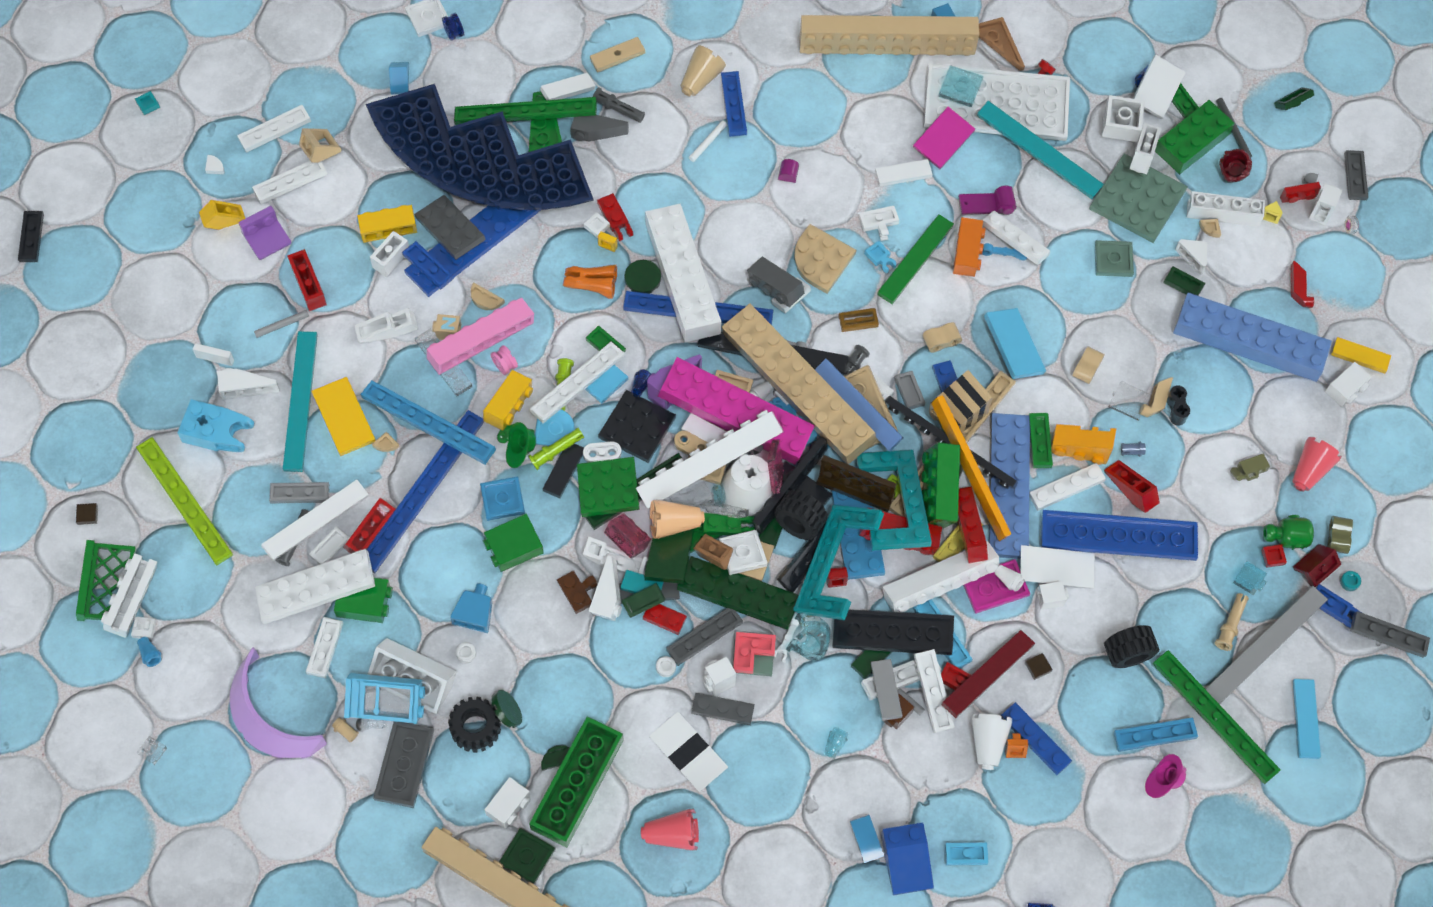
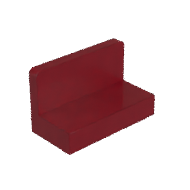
[1293,544,1342,587]

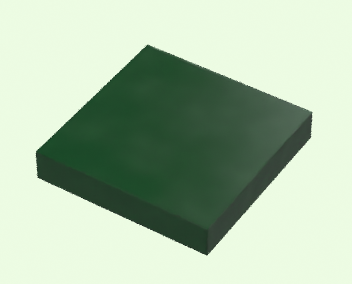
[499,828,556,885]

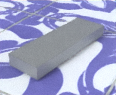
[269,482,330,504]
[871,659,902,721]

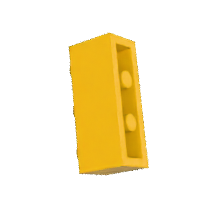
[357,205,417,243]
[483,370,533,431]

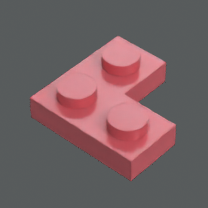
[733,632,776,674]

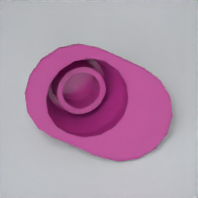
[1145,754,1187,798]

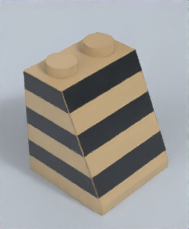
[929,370,992,432]

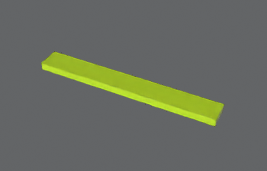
[136,437,233,566]

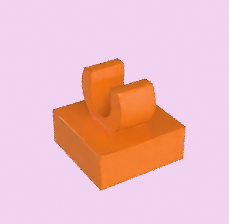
[1005,733,1028,758]

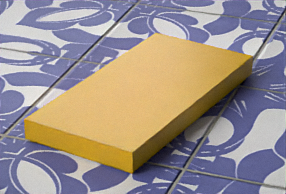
[312,377,376,456]

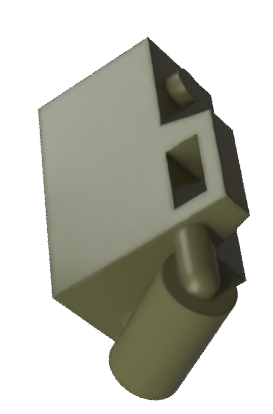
[1230,453,1270,481]

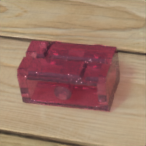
[604,513,651,559]

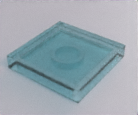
[938,65,984,107]

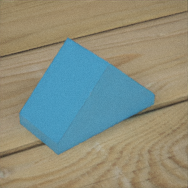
[389,62,409,94]

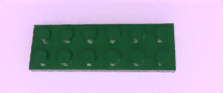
[677,556,799,630]

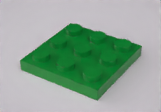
[577,457,640,517]

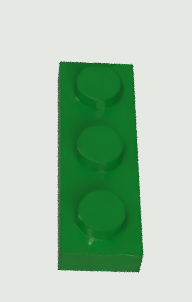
[1029,413,1053,468]

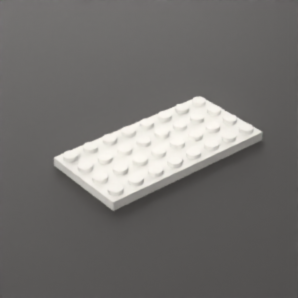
[924,64,1070,141]

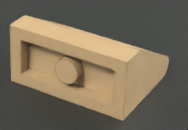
[299,128,341,163]

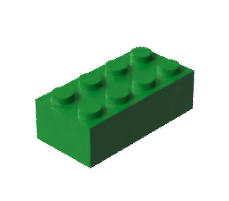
[1155,100,1235,175]
[921,443,960,528]

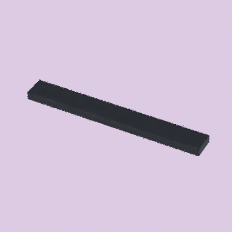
[698,331,848,375]

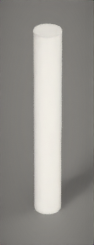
[689,121,727,162]

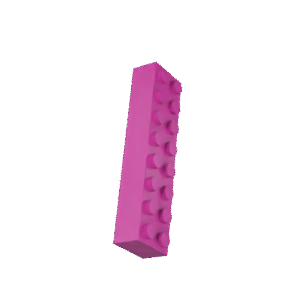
[658,357,815,465]

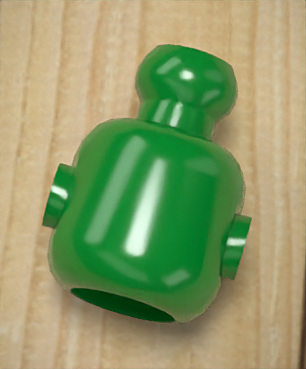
[1263,515,1314,550]

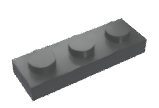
[692,693,755,726]

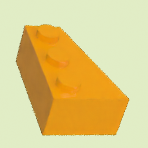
[1051,424,1117,465]

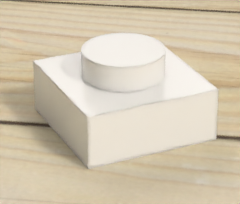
[584,212,610,238]

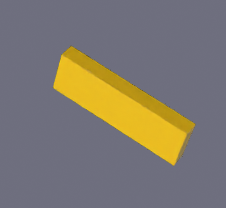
[1331,337,1392,374]

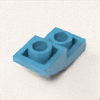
[850,815,884,863]

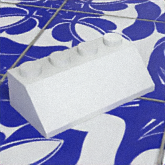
[367,638,457,714]

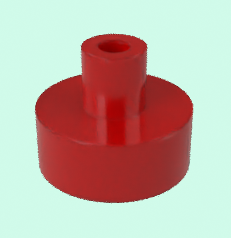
[1038,59,1056,75]

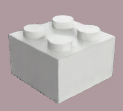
[1102,95,1145,142]

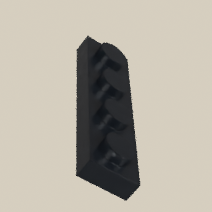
[777,522,826,593]

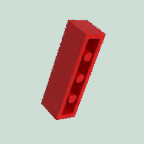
[958,486,988,563]
[859,508,942,555]

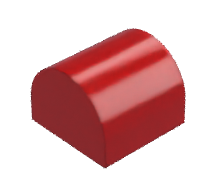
[826,566,848,588]

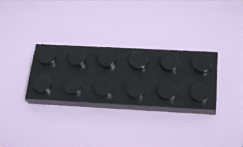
[833,610,954,655]

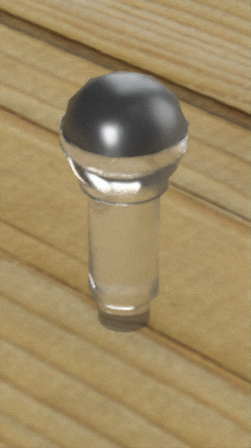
[356,718,387,732]

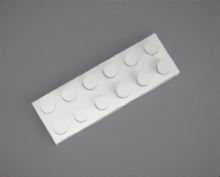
[255,549,375,624]

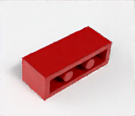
[287,249,327,311]
[343,498,396,554]

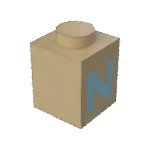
[432,314,462,340]

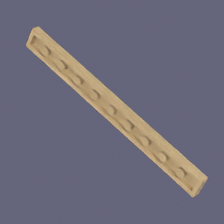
[889,371,1016,517]

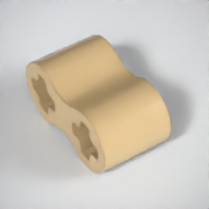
[923,322,962,353]
[1072,346,1105,384]

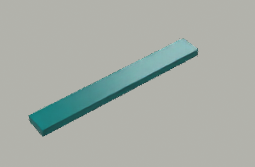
[977,101,1104,199]
[283,331,318,472]

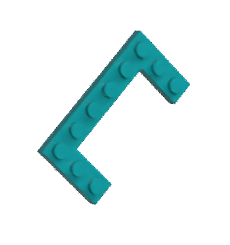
[856,450,932,551]
[793,505,884,620]

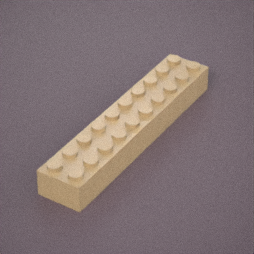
[800,15,979,56]
[722,304,877,465]

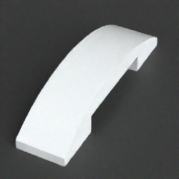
[582,536,648,575]

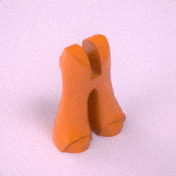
[563,265,617,299]

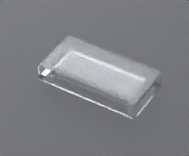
[706,503,749,518]

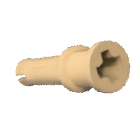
[1215,593,1249,651]

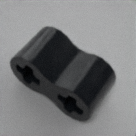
[1167,385,1190,426]

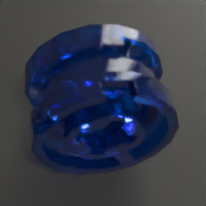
[442,13,465,41]

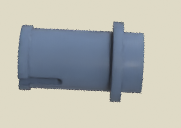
[1121,441,1146,457]

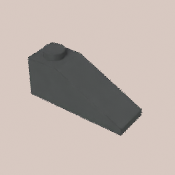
[571,115,629,142]

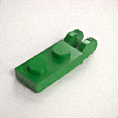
[702,513,755,536]

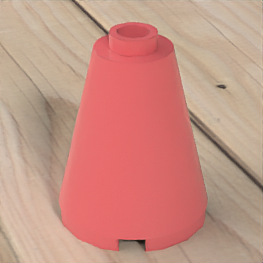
[1292,437,1342,492]
[641,808,699,851]

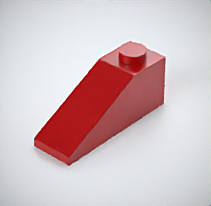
[1104,460,1160,513]

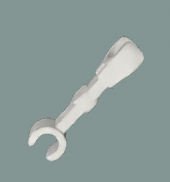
[774,614,802,662]

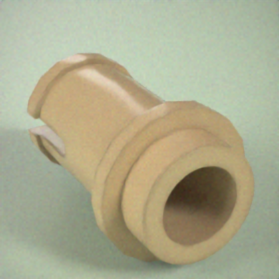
[332,718,359,742]

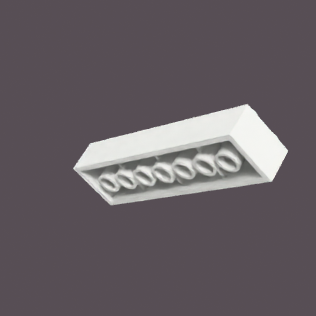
[645,203,721,342]

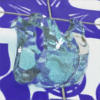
[786,613,831,661]

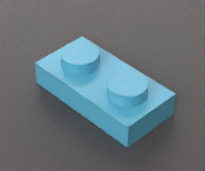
[945,843,988,865]

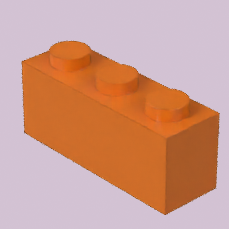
[953,217,986,277]

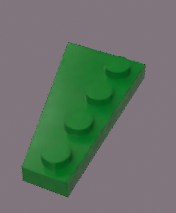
[528,91,562,152]

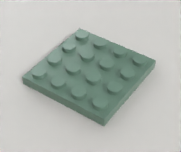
[1089,153,1188,243]

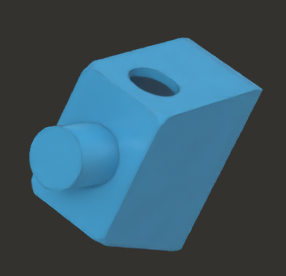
[450,583,492,633]

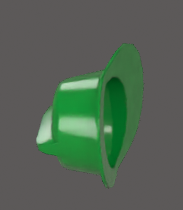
[506,422,536,468]

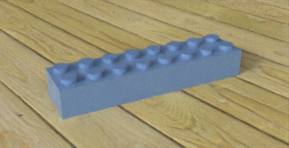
[1173,293,1332,382]

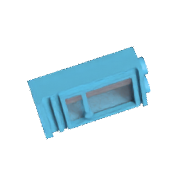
[344,673,425,724]

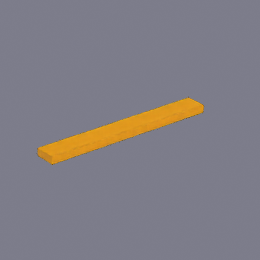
[931,395,1011,541]

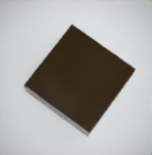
[76,503,98,525]
[1025,653,1053,680]

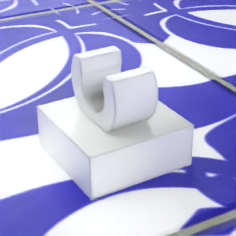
[131,617,156,640]

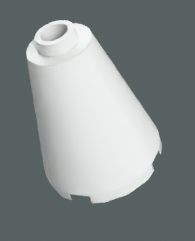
[972,714,1012,770]

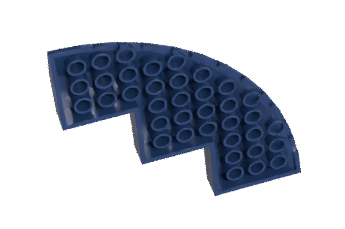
[366,84,594,210]

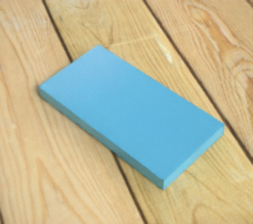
[984,308,1046,379]

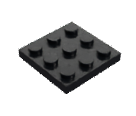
[598,390,676,463]

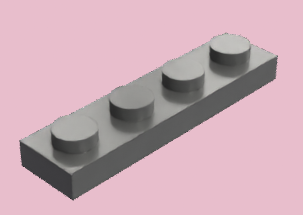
[667,608,743,666]
[1350,611,1430,658]

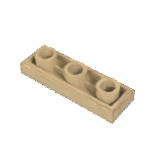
[590,37,645,73]

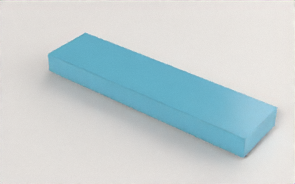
[912,599,973,668]
[1293,679,1321,759]

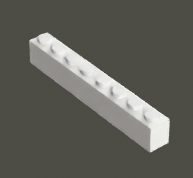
[636,410,784,508]

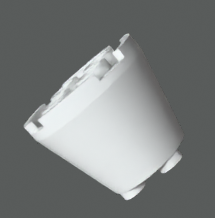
[721,454,778,517]

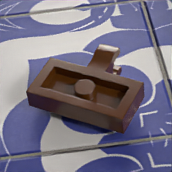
[557,570,597,614]

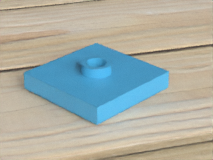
[480,476,525,521]

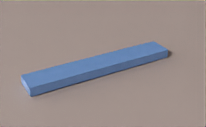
[815,359,904,452]

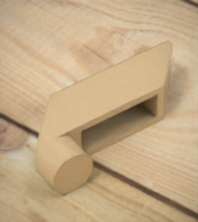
[1139,377,1173,417]

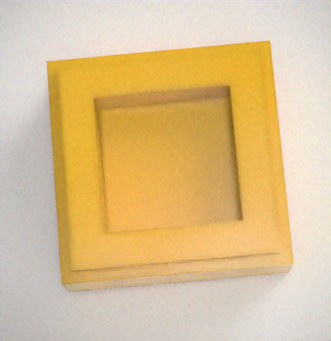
[598,231,618,252]

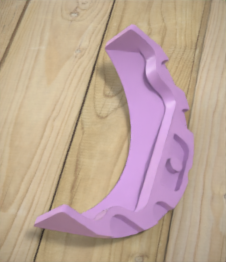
[230,647,327,758]

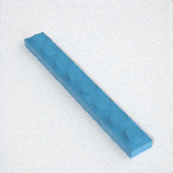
[360,380,496,465]

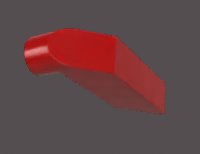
[1291,261,1314,308]

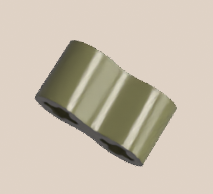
[1327,516,1353,554]

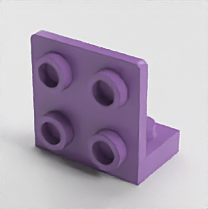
[238,206,291,260]

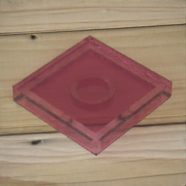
[767,439,784,493]

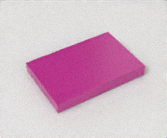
[913,106,975,169]
[963,559,1030,614]

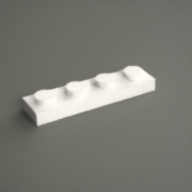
[237,105,311,153]
[252,161,327,204]
[983,211,1050,265]
[1029,463,1106,511]
[914,649,955,733]
[861,660,942,700]

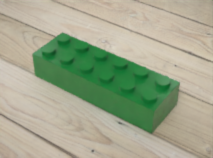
[529,717,624,848]

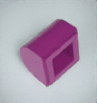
[778,159,799,183]

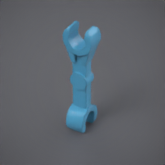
[982,243,1027,261]

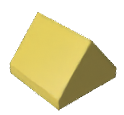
[1263,201,1283,224]

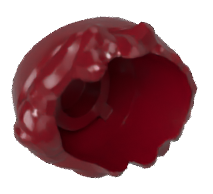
[1219,149,1252,183]

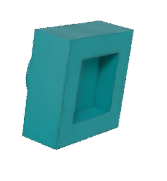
[135,91,160,115]

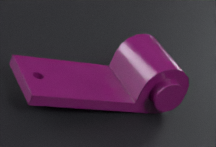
[958,185,1017,215]

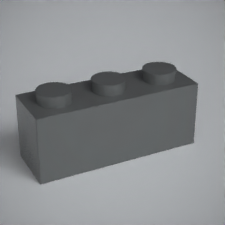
[747,256,805,308]

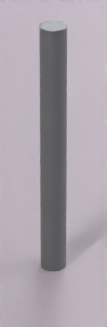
[1216,98,1252,157]

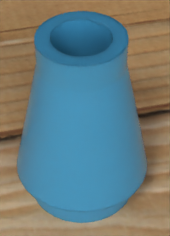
[137,637,162,667]

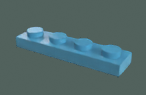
[1114,718,1198,752]

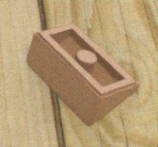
[693,534,733,570]

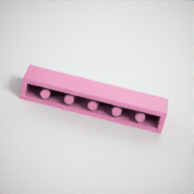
[427,297,534,375]

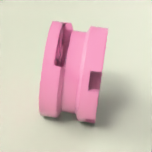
[490,345,518,375]

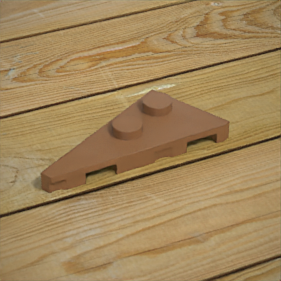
[979,17,1025,71]

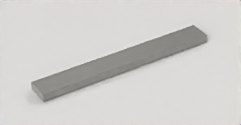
[1206,586,1328,704]

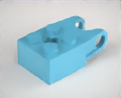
[177,399,255,452]

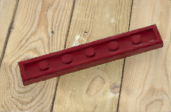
[941,630,1035,718]

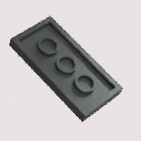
[414,195,486,260]
[373,721,434,808]

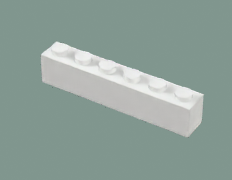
[883,541,1000,612]

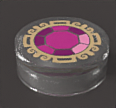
[1344,216,1359,234]

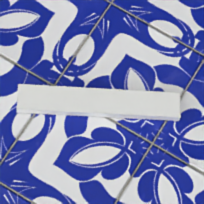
[530,342,624,424]
[261,480,369,561]

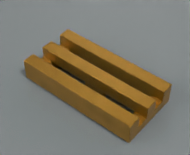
[838,308,879,332]

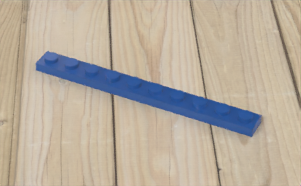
[367,410,484,573]

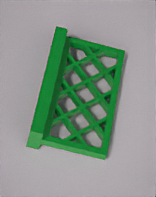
[76,540,136,621]

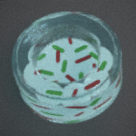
[712,484,726,504]

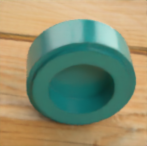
[1340,571,1361,592]

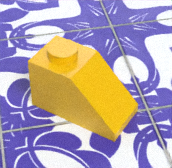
[199,200,246,230]

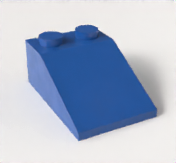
[881,822,934,896]

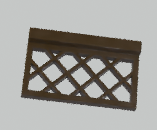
[816,455,897,512]

